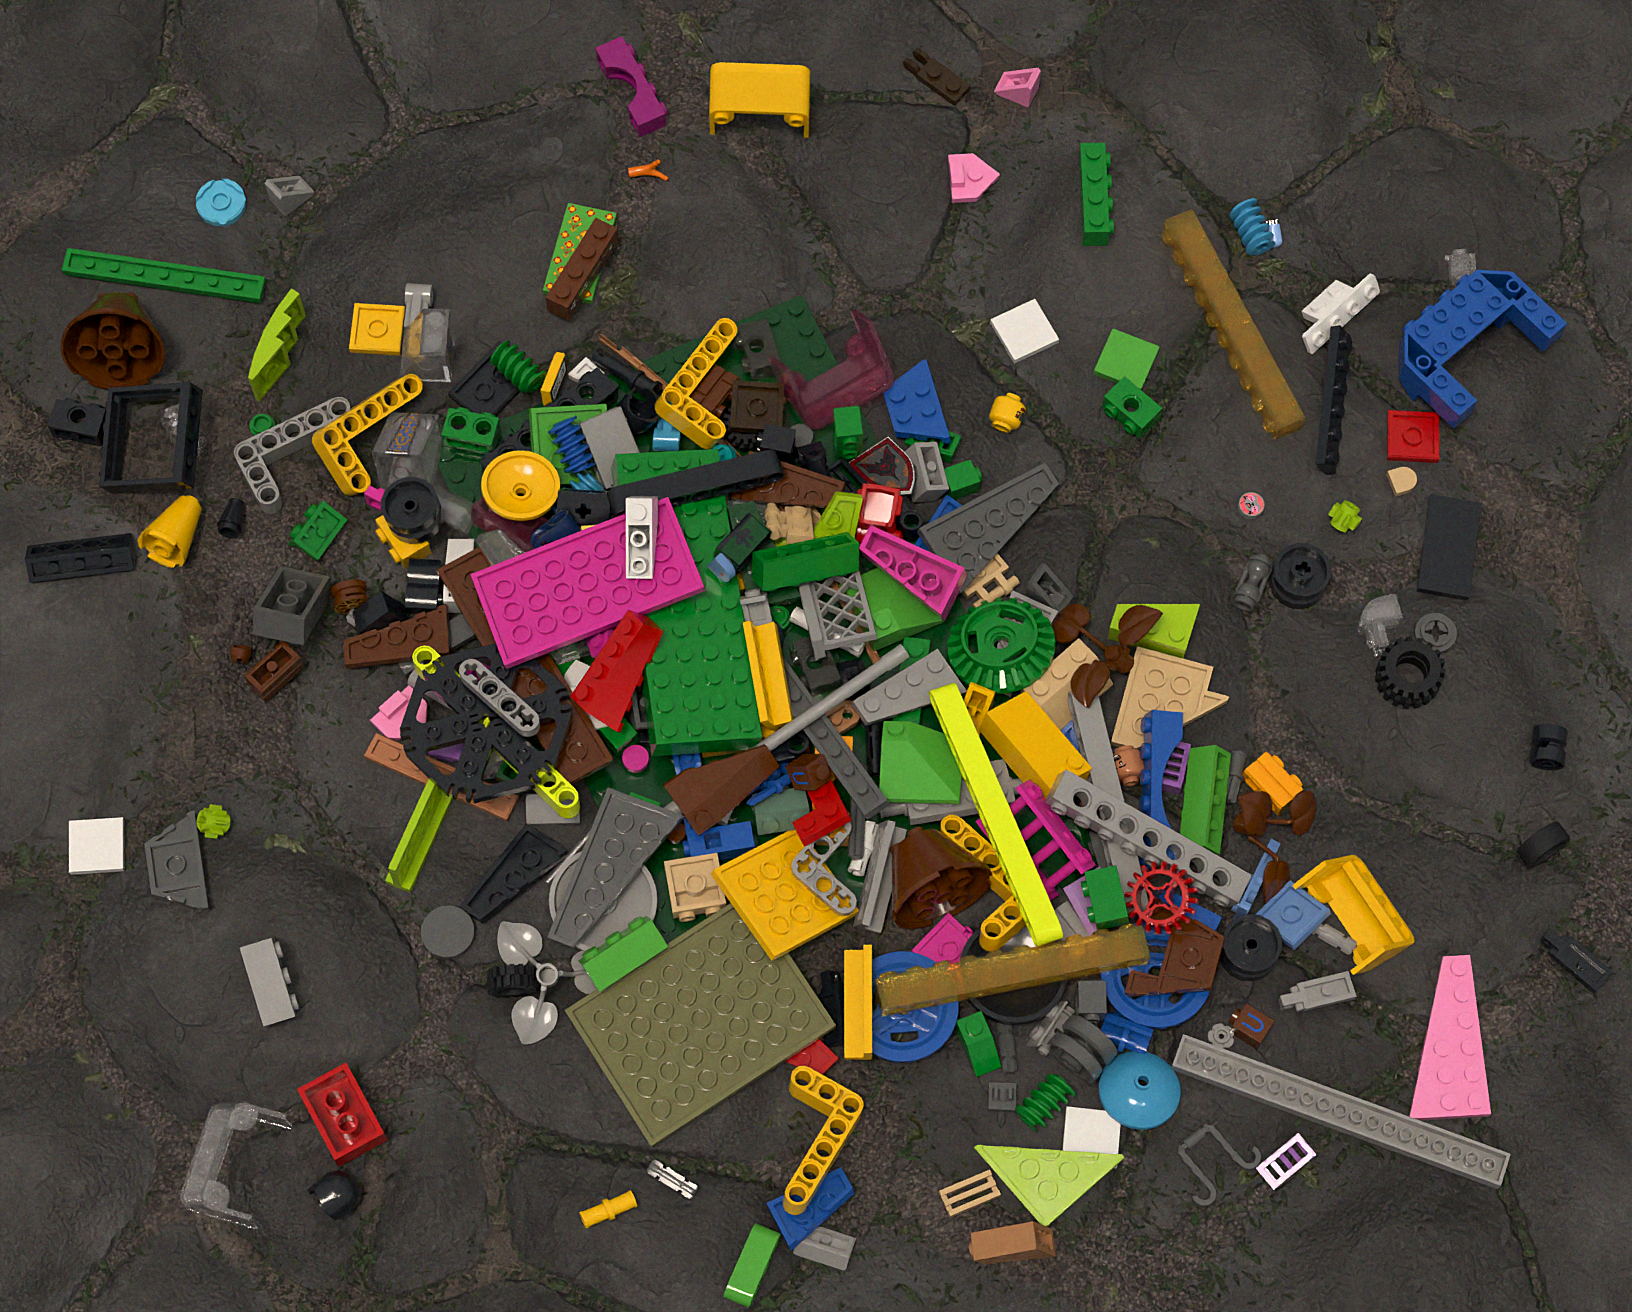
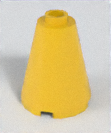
[137,495,202,568]

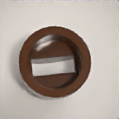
[230,645,252,665]

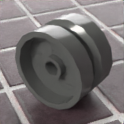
[1047,1014,1117,1083]

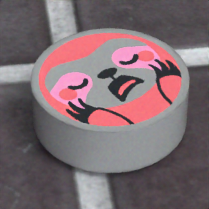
[1238,492,1265,519]

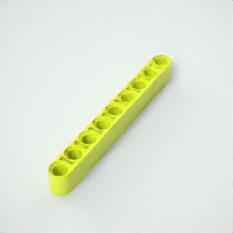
[412,646,580,819]

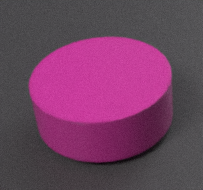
[622,745,649,773]

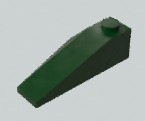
[1026,814,1097,894]

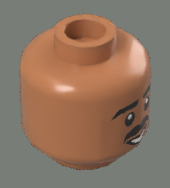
[1113,745,1145,787]

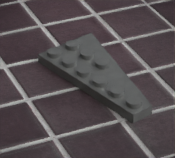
[917,463,1059,596]

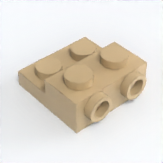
[664,853,726,922]

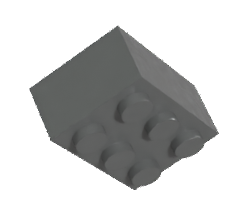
[253,566,330,645]

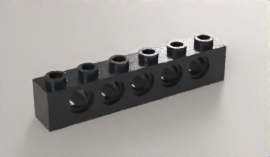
[480,367,619,473]

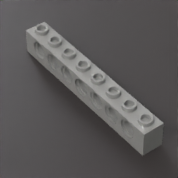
[1044,769,1251,907]

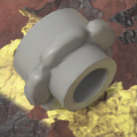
[1207,1023,1234,1049]

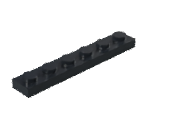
[1316,325,1352,475]

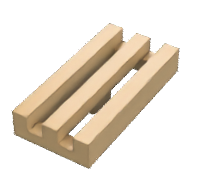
[939,1170,1001,1218]

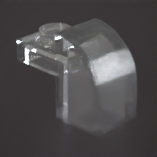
[1357,594,1403,657]

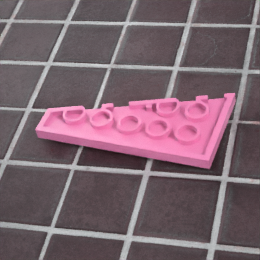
[1409,955,1491,1120]

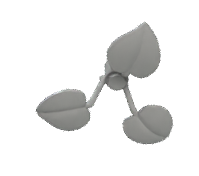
[497,921,597,1045]

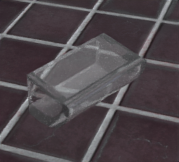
[433,485,482,534]

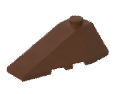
[663,744,780,836]

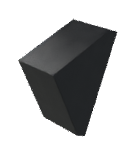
[352,591,408,634]
[836,658,871,701]

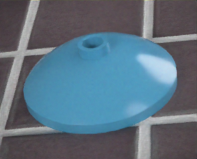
[1098,1051,1181,1130]

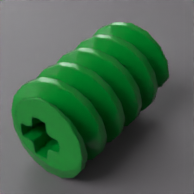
[490,340,547,394]
[1015,1074,1076,1133]

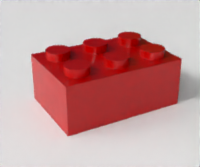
[297,1063,388,1167]

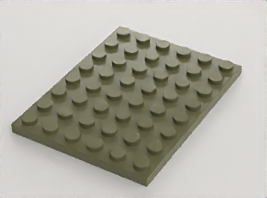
[565,903,837,1148]

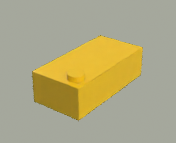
[979,691,1092,799]

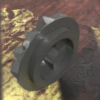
[1414,613,1457,652]

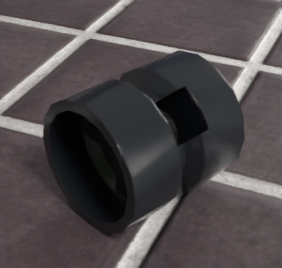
[1530,724,1568,770]

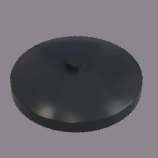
[958,917,1068,1025]

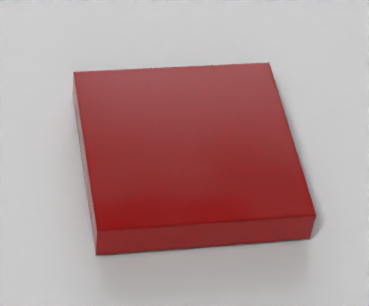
[1387,410,1439,463]

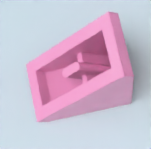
[994,68,1041,108]

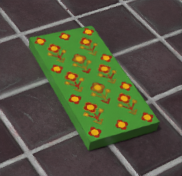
[543,203,617,304]

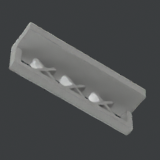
[853,820,907,934]

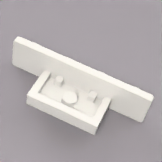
[1302,273,1380,354]

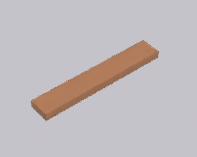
[364,733,519,822]

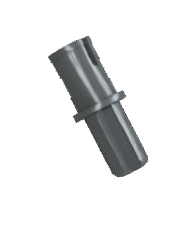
[1226,751,1248,804]

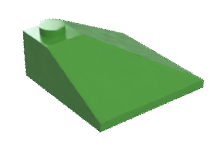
[839,568,944,651]
[879,721,962,804]

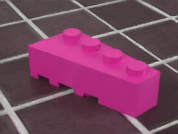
[859,525,967,621]

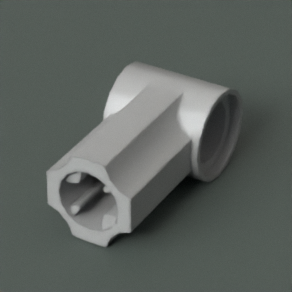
[404,283,433,334]

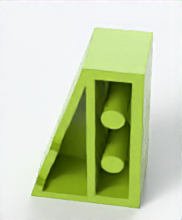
[1107,604,1200,658]

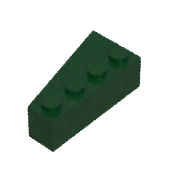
[727,501,801,607]

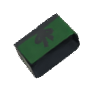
[714,513,772,575]

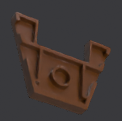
[1125,896,1225,997]

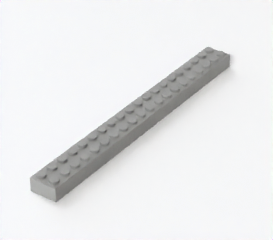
[1171,1034,1511,1189]

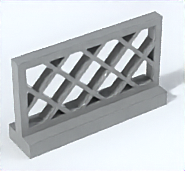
[798,571,877,659]

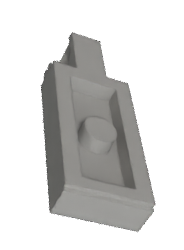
[1278,971,1357,1012]

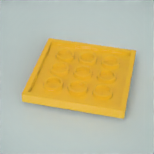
[711,830,859,961]

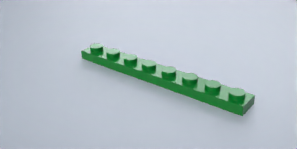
[62,248,266,303]

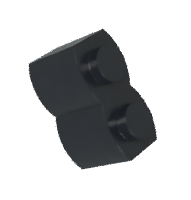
[405,558,444,614]

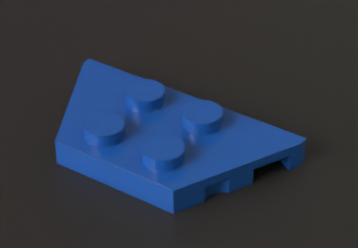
[883,359,951,443]

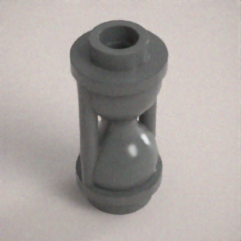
[1233,554,1273,612]

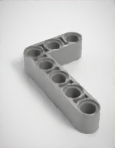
[234,397,351,514]

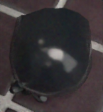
[615,386,660,434]
[308,1167,360,1221]

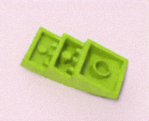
[248,288,306,402]

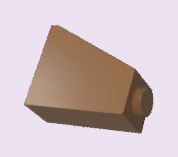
[969,1221,1056,1264]

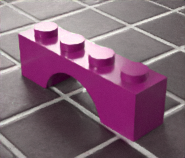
[595,36,668,138]

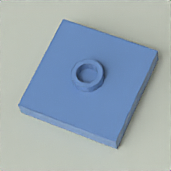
[1255,880,1331,950]

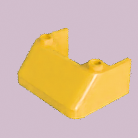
[709,62,810,138]
[1292,855,1415,975]

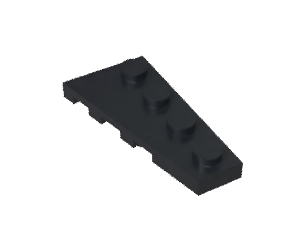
[460,824,569,924]

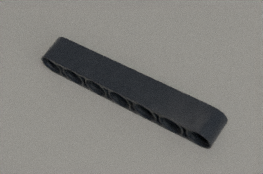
[606,449,785,518]

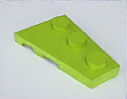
[813,491,863,539]

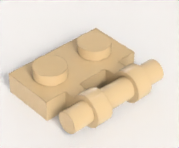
[764,503,814,544]
[962,553,1020,608]

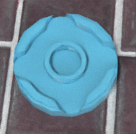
[196,179,246,227]

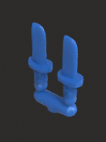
[747,763,791,805]

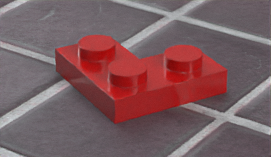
[792,780,852,846]

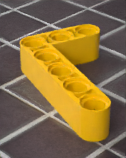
[655,318,737,449]
[312,374,422,496]
[940,815,1026,952]
[783,1066,864,1215]

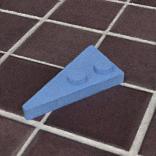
[1231,839,1281,921]

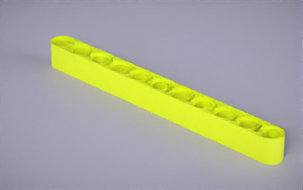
[929,682,1063,947]

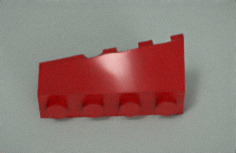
[570,609,663,733]

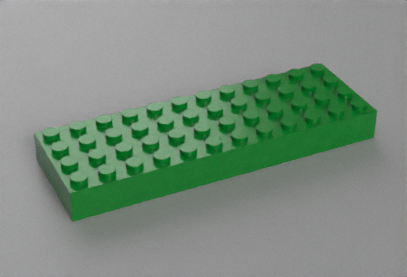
[611,449,762,756]

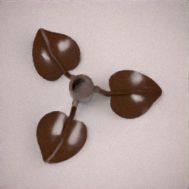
[1052,604,1163,708]
[1233,790,1316,905]

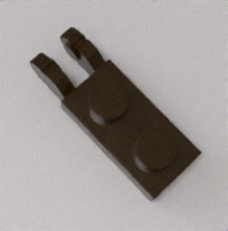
[903,48,970,106]

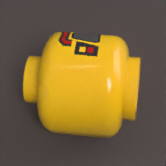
[989,393,1026,433]

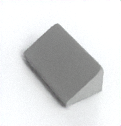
[526,793,580,825]
[793,1226,856,1270]

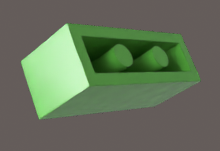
[578,916,668,992]

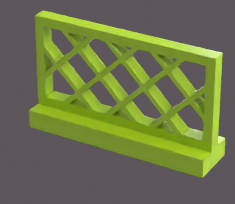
[385,779,453,893]

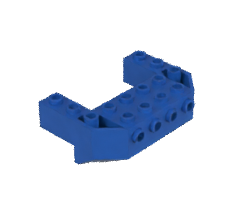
[1399,270,1567,428]

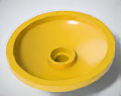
[481,451,560,521]

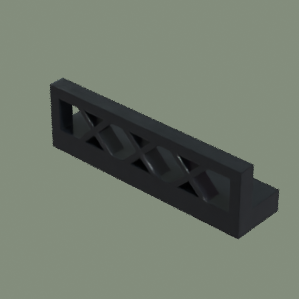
[25,533,135,582]

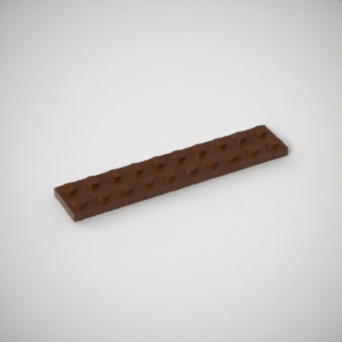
[437,545,613,785]

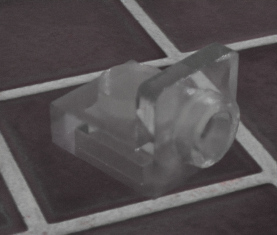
[1445,249,1476,285]

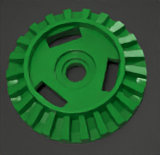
[947,597,1056,694]

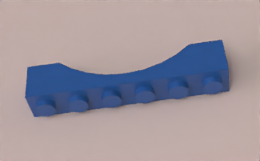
[1138,710,1183,872]

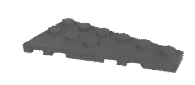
[547,788,683,949]

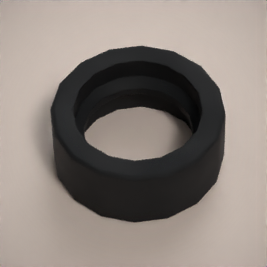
[1517,821,1570,868]

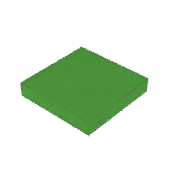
[1093,329,1160,390]

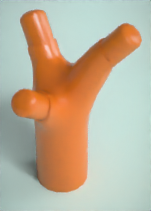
[628,159,668,181]

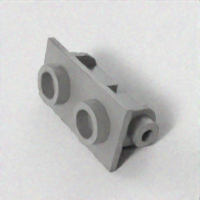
[1026,1001,1075,1057]

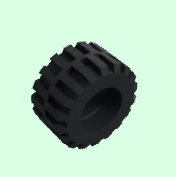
[1375,637,1446,709]

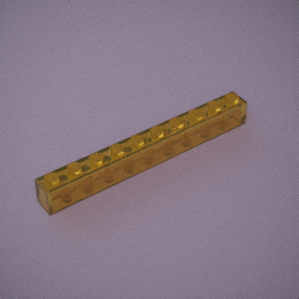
[1162,209,1305,440]
[875,924,1150,1016]

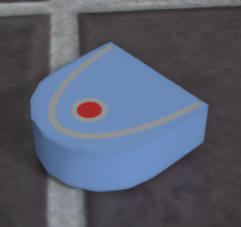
[707,553,736,582]

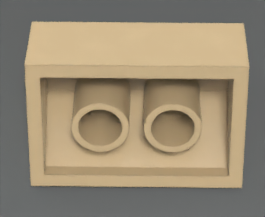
[1021,638,1113,731]

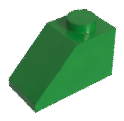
[955,1011,1001,1078]

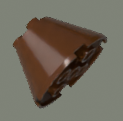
[60,292,165,390]
[889,827,993,929]

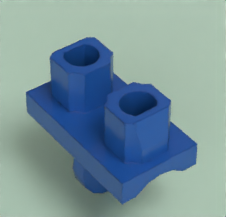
[1101,1011,1154,1054]

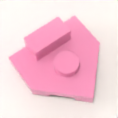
[948,153,1000,203]
[370,685,428,741]

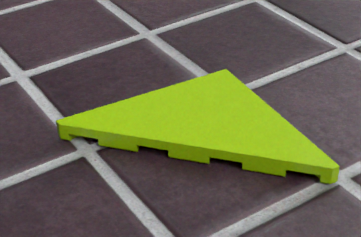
[974,1145,1125,1227]

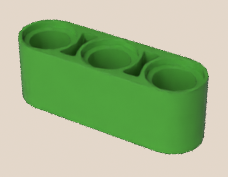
[723,1223,781,1308]

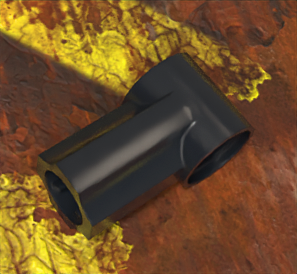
[895,494,923,542]
[770,732,811,764]

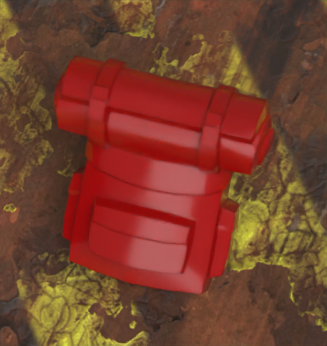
[854,484,904,545]

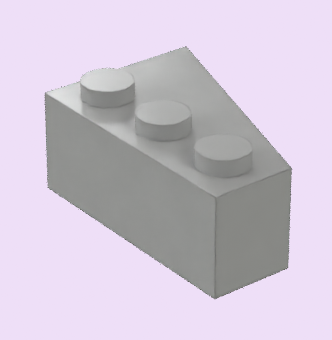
[240,936,300,1026]

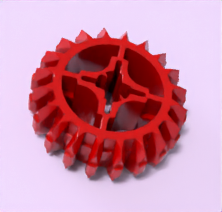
[1124,861,1199,935]

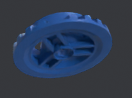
[1100,922,1209,1030]
[872,951,958,1063]

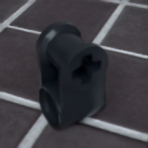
[796,441,830,477]

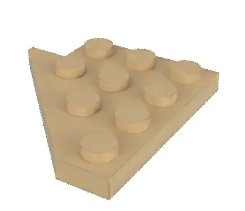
[1110,646,1229,750]

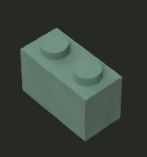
[752,788,810,835]

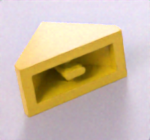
[964,682,995,736]

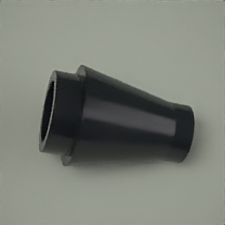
[217,498,244,538]

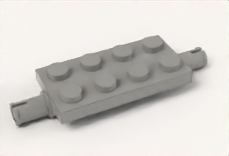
[879,759,1023,825]

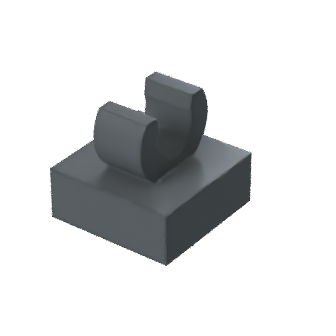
[988,1082,1016,1113]

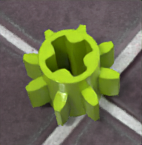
[1328,500,1362,532]
[197,804,230,839]

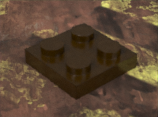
[730,380,785,433]

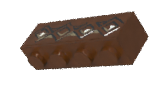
[545,217,619,321]

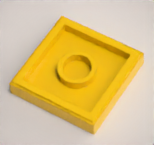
[349,303,406,356]

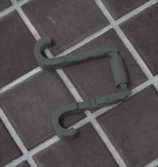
[1177,1124,1261,1208]

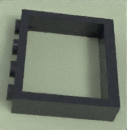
[98,382,203,494]

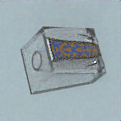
[400,308,455,382]
[372,412,443,490]

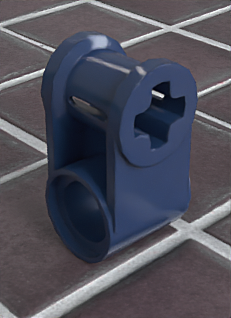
[530,510,582,549]

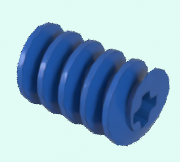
[548,416,596,473]

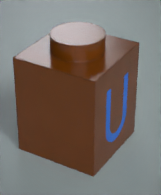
[785,754,833,790]
[1229,1004,1274,1049]

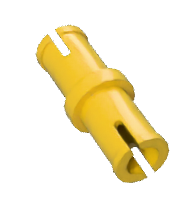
[579,1190,637,1229]

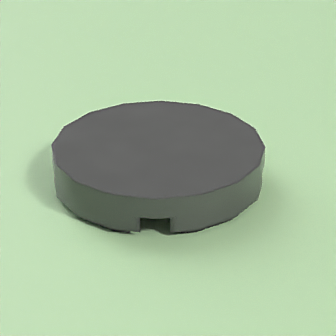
[421,905,475,960]

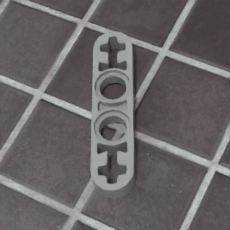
[459,659,540,737]

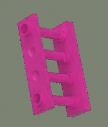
[976,779,1096,901]

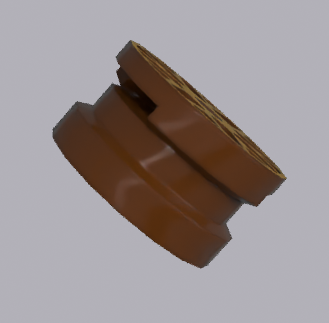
[330,579,369,614]

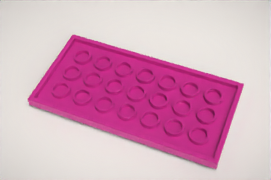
[471,497,706,669]

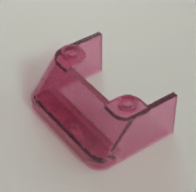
[768,309,894,429]

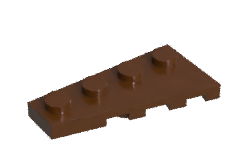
[731,451,847,508]
[343,604,451,668]

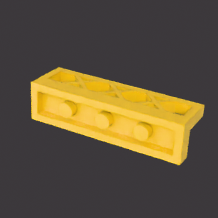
[743,621,794,730]
[844,945,872,1060]

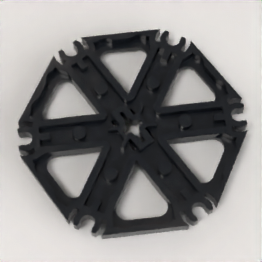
[400,643,573,804]

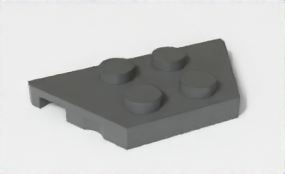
[144,810,210,911]

